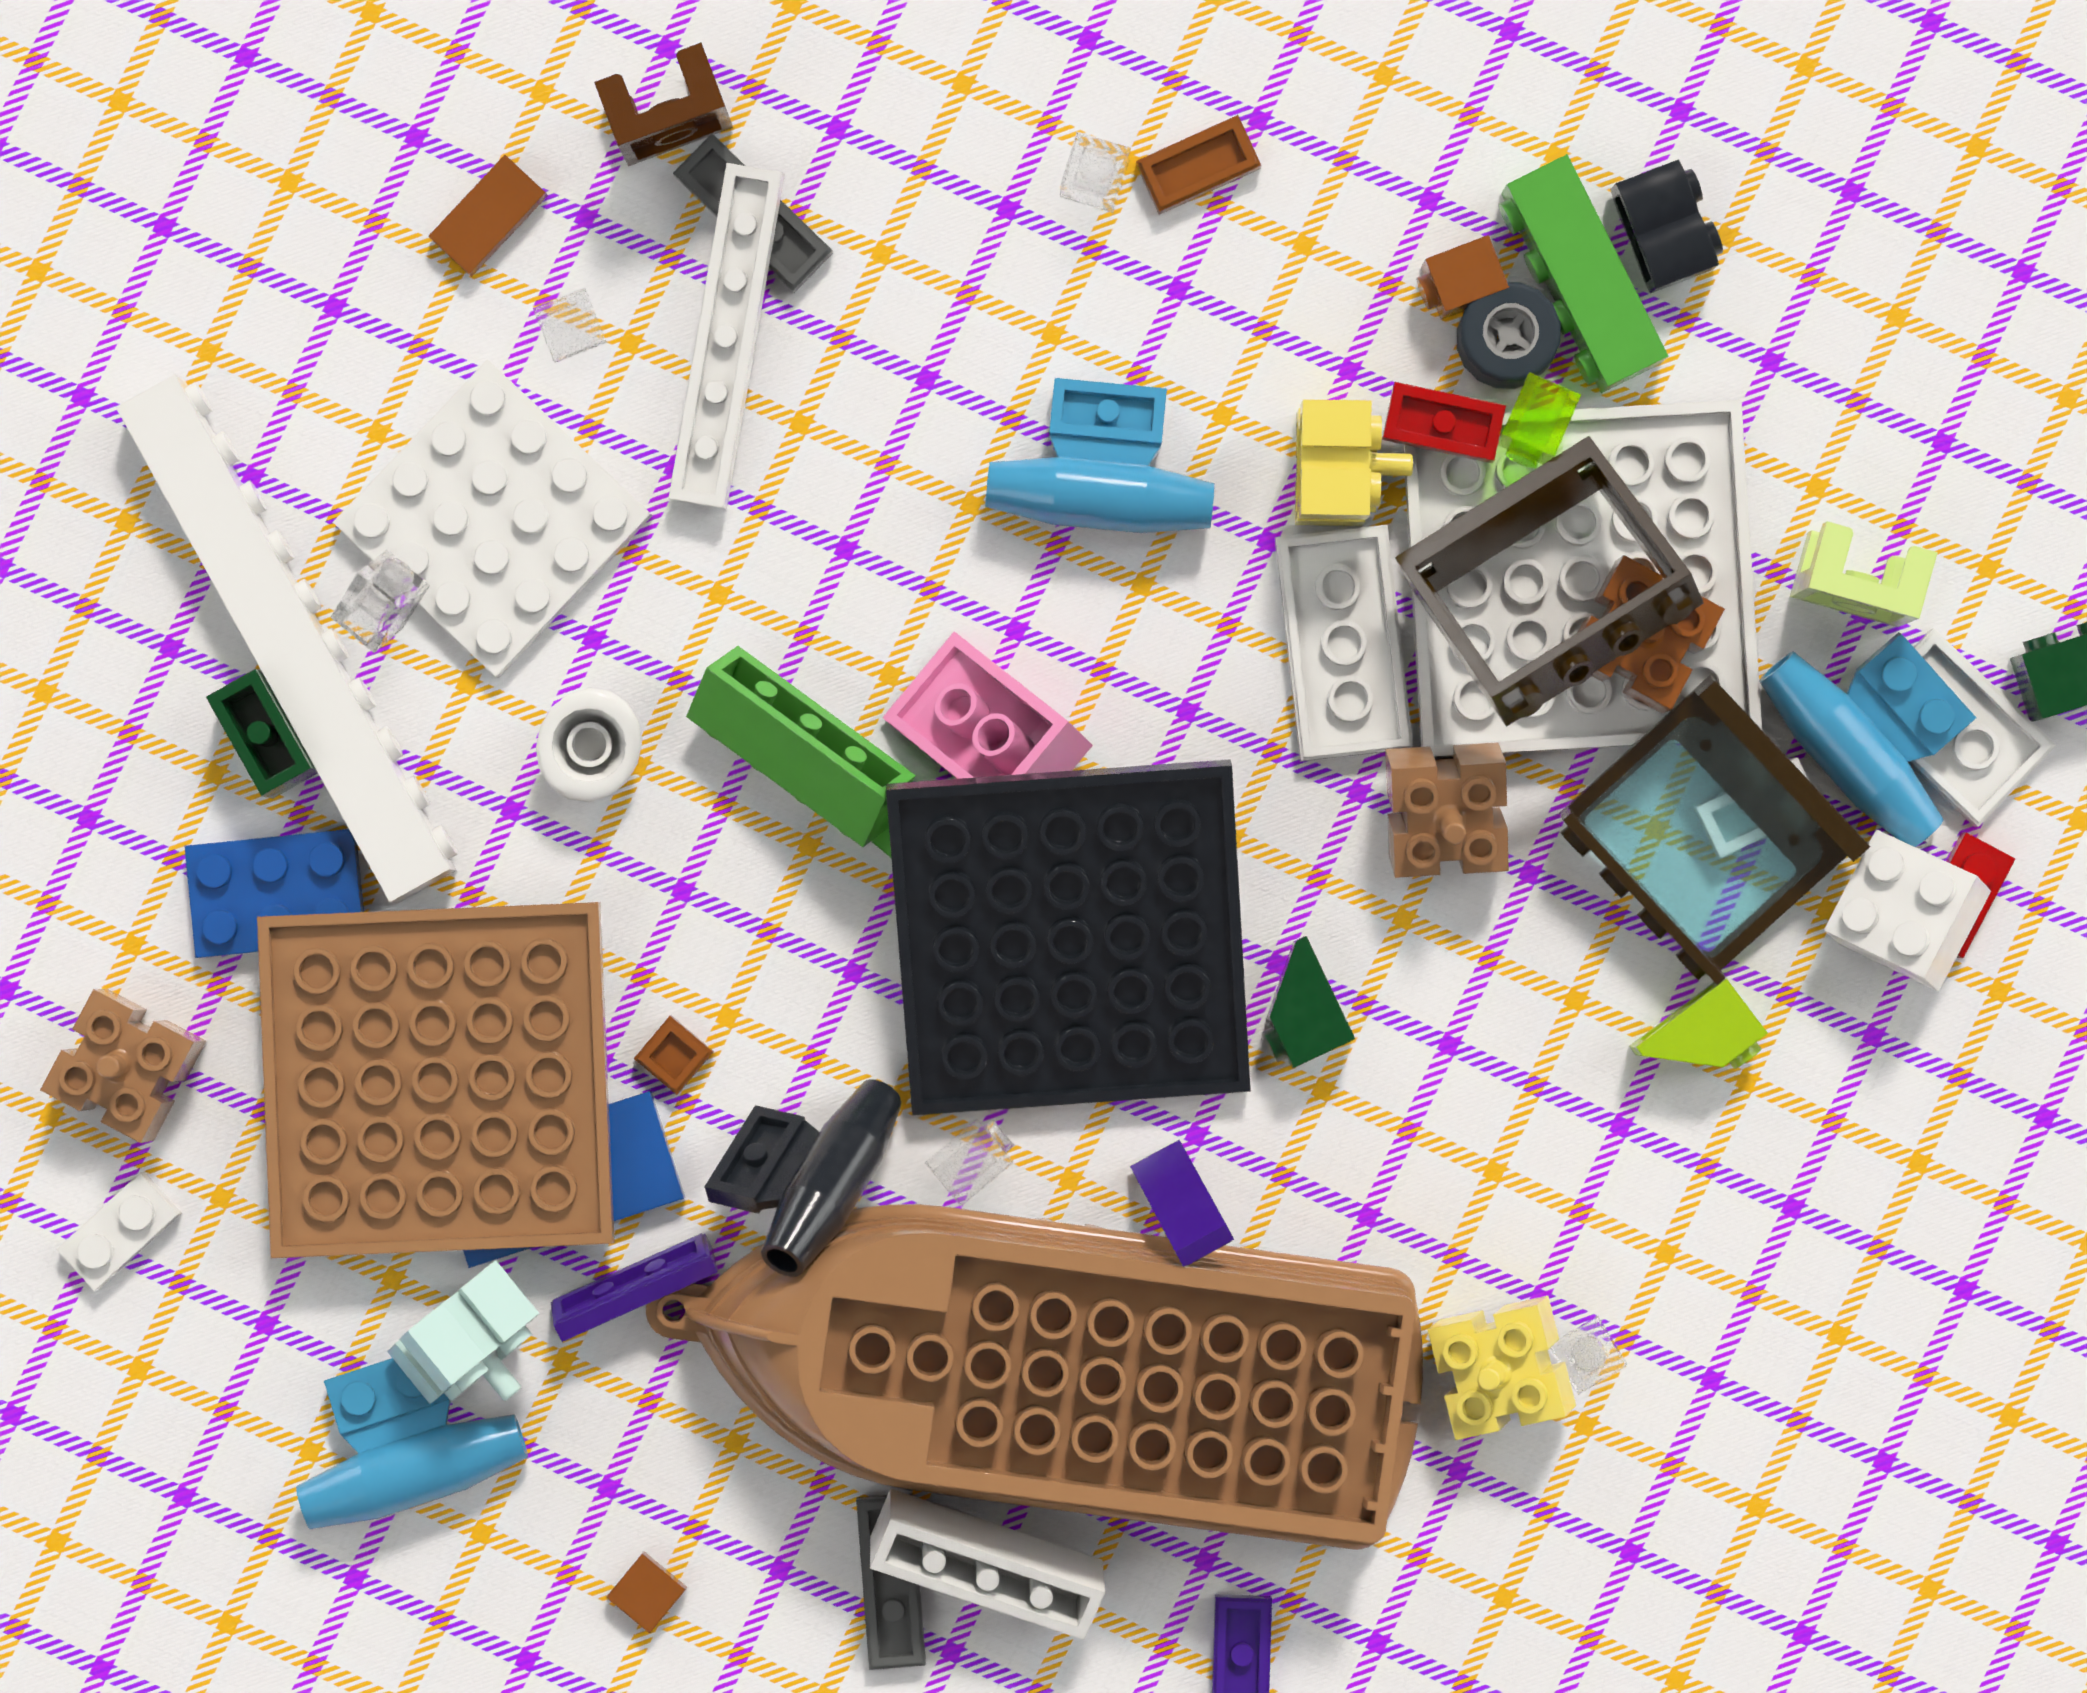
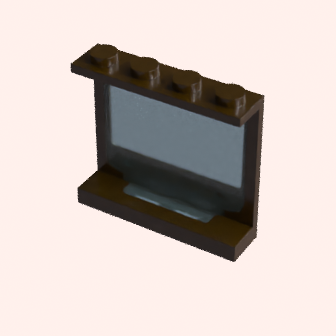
[1559,675,1871,985]

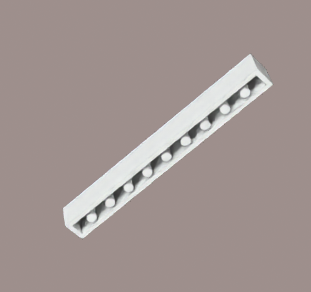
[116,374,458,903]

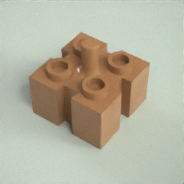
[1385,743,1509,878]
[40,989,206,1143]

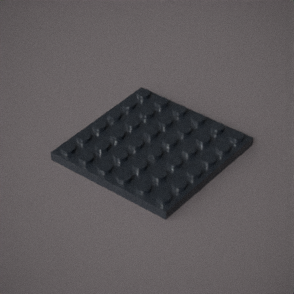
[886,759,1251,1116]

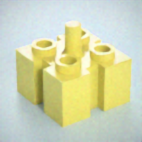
[1295,399,1413,526]
[1427,1296,1576,1441]

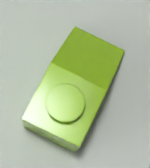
[1629,979,1768,1069]

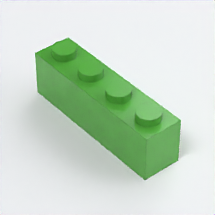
[1498,154,1669,393]
[686,646,916,847]

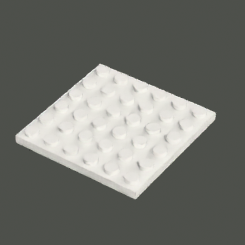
[1403,400,1762,757]

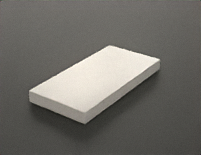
[1275,525,1413,762]

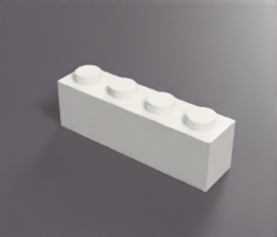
[870,1489,1105,1640]

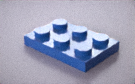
[184,829,364,958]

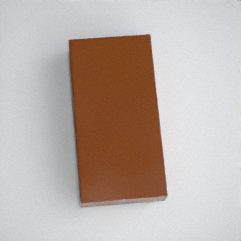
[1136,115,1262,215]
[428,155,548,277]

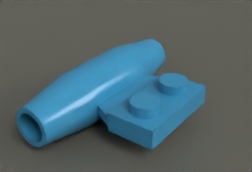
[985,378,1215,533]
[1759,632,1976,847]
[296,1358,528,1529]

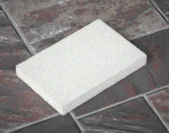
[1908,628,2056,827]

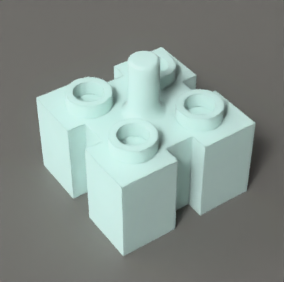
[387,1260,539,1404]

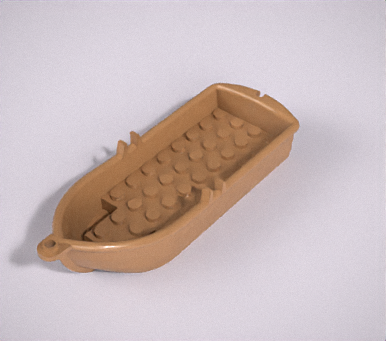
[646,1204,1423,1550]

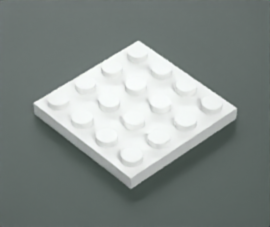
[332,359,653,678]

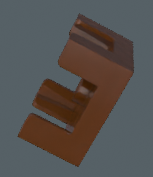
[594,42,733,166]

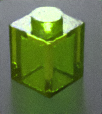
[1498,372,1581,468]

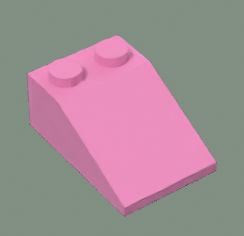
[882,632,1093,779]

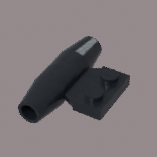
[704,1079,902,1277]

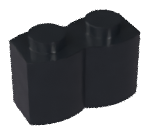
[1610,159,1723,294]

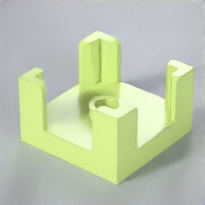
[1790,521,1938,627]

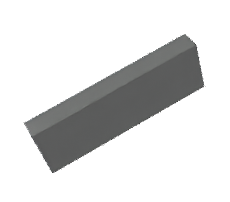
[673,133,833,293]
[856,1493,926,1670]

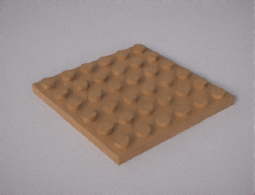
[257,902,615,1258]

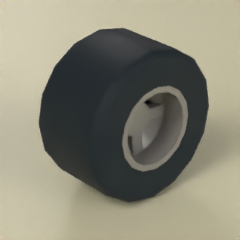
[1457,282,1561,389]

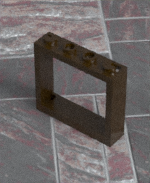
[1395,436,1704,727]

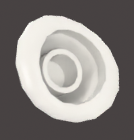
[536,688,642,802]

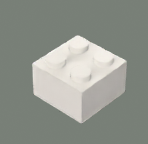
[1824,829,1991,992]

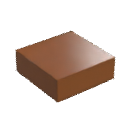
[634,1015,714,1095]
[606,1551,687,1633]

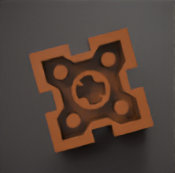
[1577,555,1725,714]

